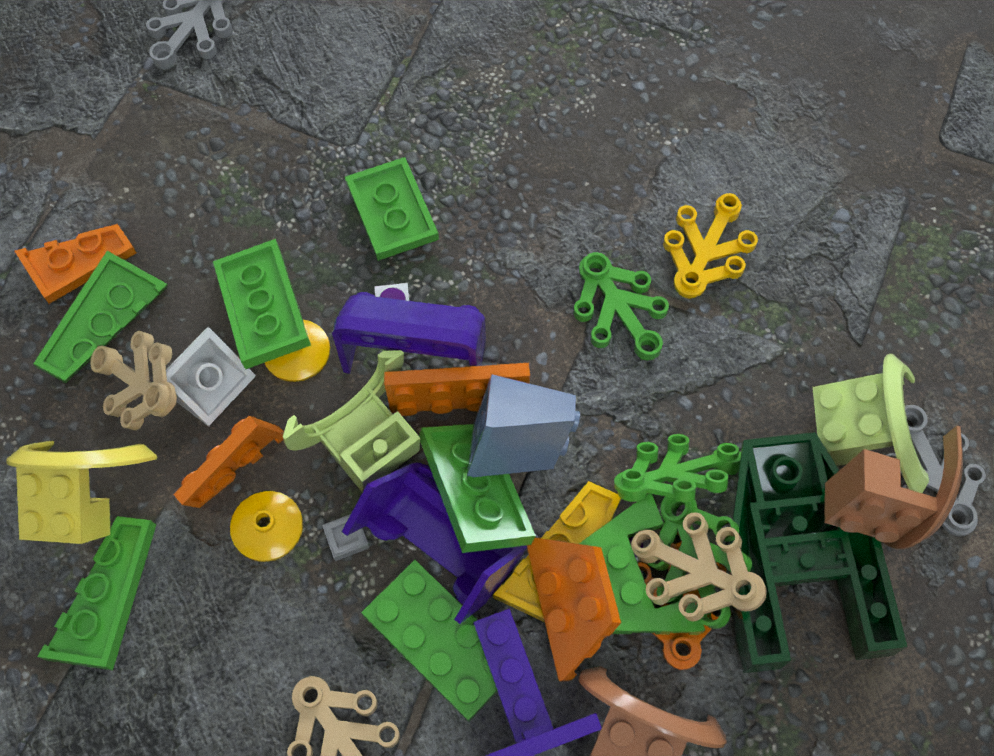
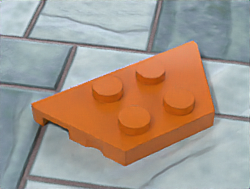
[527,538,621,681]

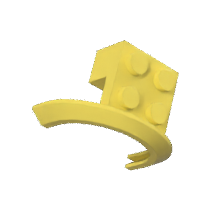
[6,441,157,544]

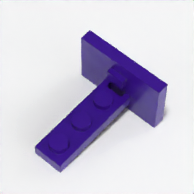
[473,609,602,756]

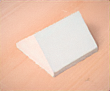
[166,327,256,426]

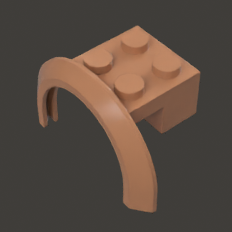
[825,426,963,549]
[578,666,727,756]

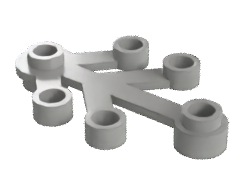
[146,0,232,70]
[886,405,986,536]

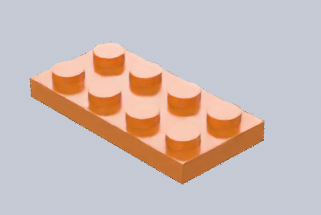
[384,363,530,416]

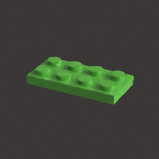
[213,239,311,370]
[419,424,536,553]
[361,560,497,722]

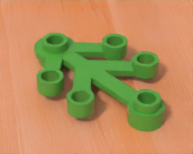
[573,252,669,360]
[614,434,741,502]
[648,497,752,629]

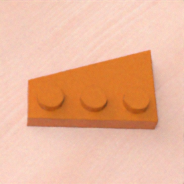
[14,224,137,304]
[173,416,284,508]

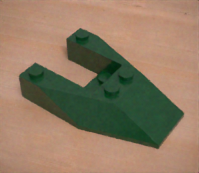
[729,432,908,674]

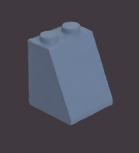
[467,374,580,477]

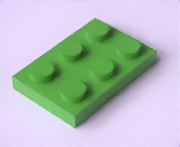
[345,157,439,260]

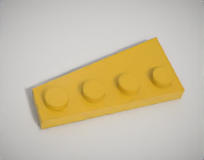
[493,481,621,622]

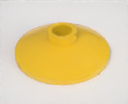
[265,320,330,382]
[230,491,303,562]

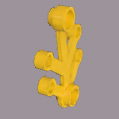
[663,193,758,299]

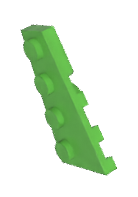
[33,251,168,383]
[37,516,156,670]

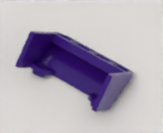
[332,292,486,374]
[341,463,527,624]

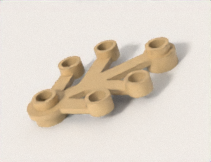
[90,331,177,430]
[631,513,766,621]
[287,676,400,756]

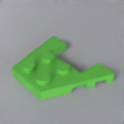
[579,494,705,635]

